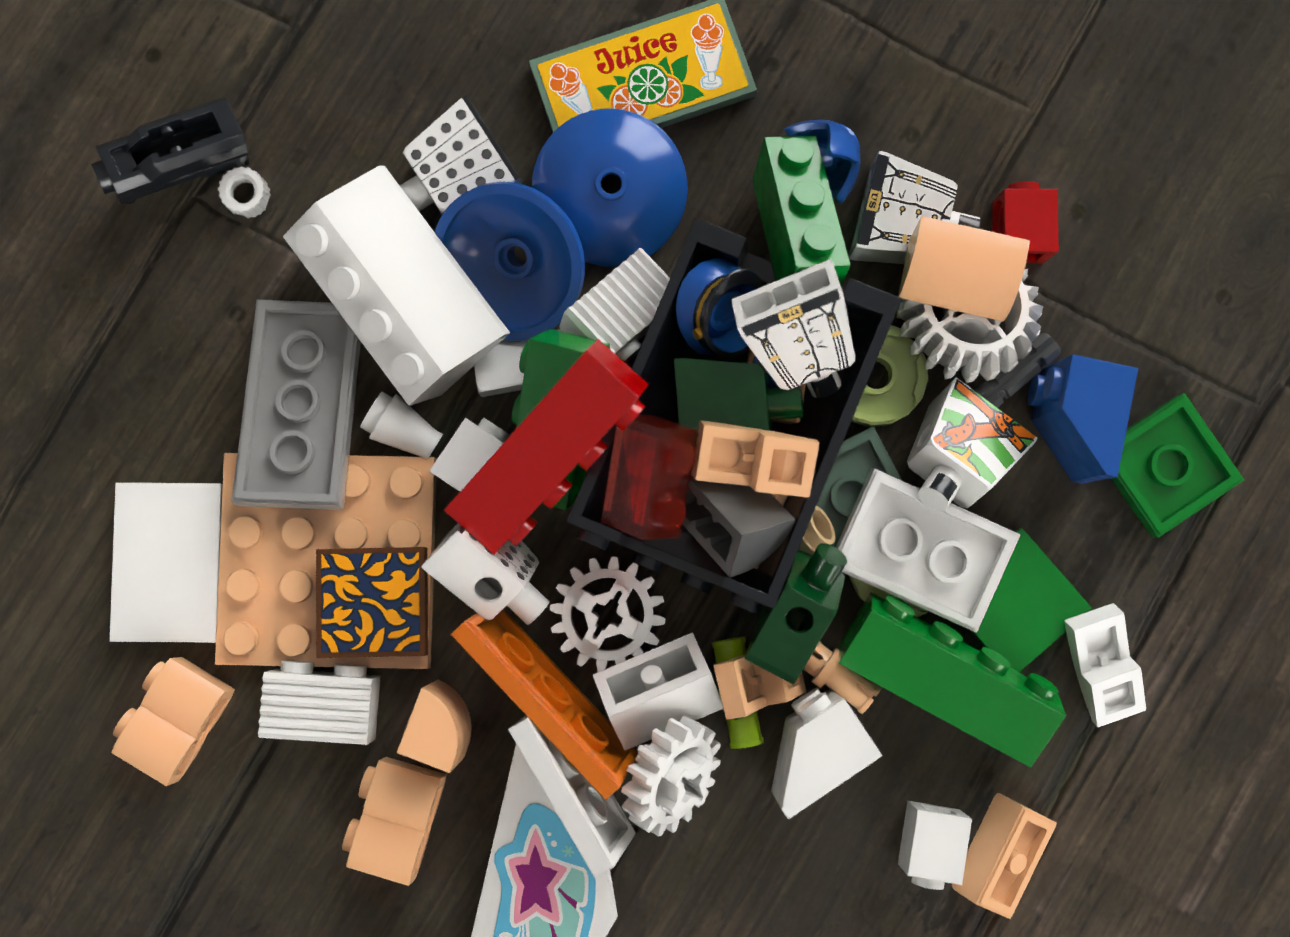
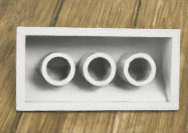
[283,166,510,406]

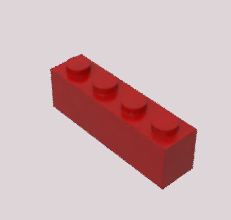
[444,339,649,555]

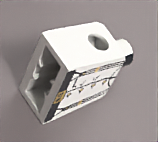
[849,151,980,264]
[731,259,855,398]

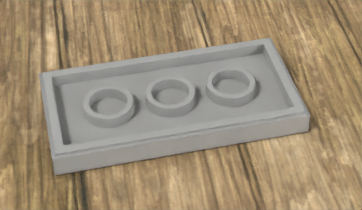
[232,300,361,510]

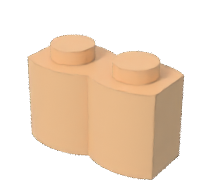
[111,657,235,786]
[342,757,447,886]

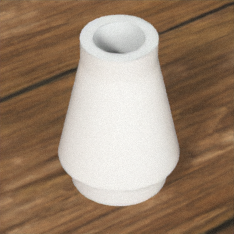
[360,392,443,460]

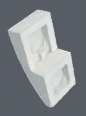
[1064,603,1146,727]

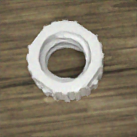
[218,166,271,218]

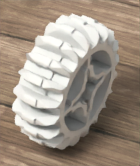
[896,269,1043,384]

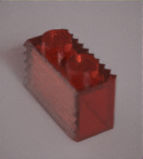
[601,415,699,540]

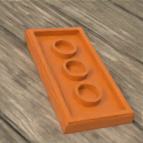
[451,609,638,800]

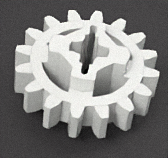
[550,556,665,672]
[622,716,721,836]

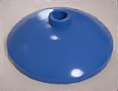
[532,108,688,267]
[435,182,585,341]

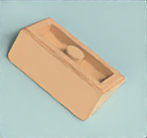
[952,793,1057,919]

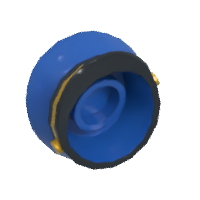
[676,258,764,357]

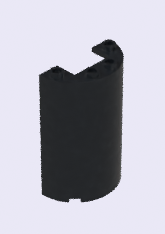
[567,218,902,615]

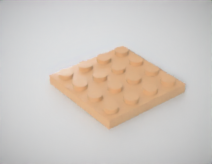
[215,453,437,669]

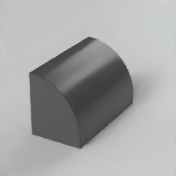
[669,463,796,577]

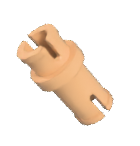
[804,641,882,714]

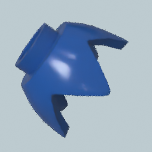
[784,119,861,204]

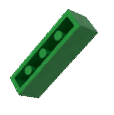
[839,592,1066,768]

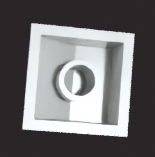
[771,688,882,819]

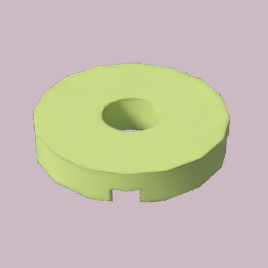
[851,325,928,427]

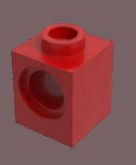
[991,181,1059,263]

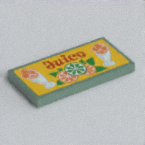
[529,0,757,132]

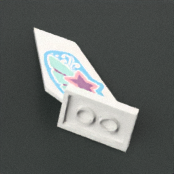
[471,715,636,937]

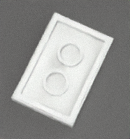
[836,468,1020,633]
[110,482,223,643]

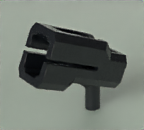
[91,97,249,204]

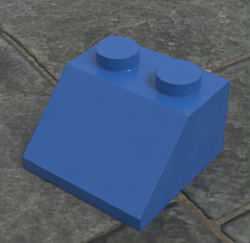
[1028,354,1138,484]

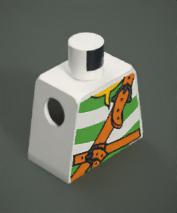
[907,377,1038,511]

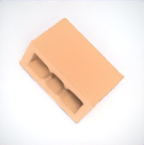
[898,216,1030,322]
[397,680,472,773]

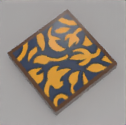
[316,547,428,658]

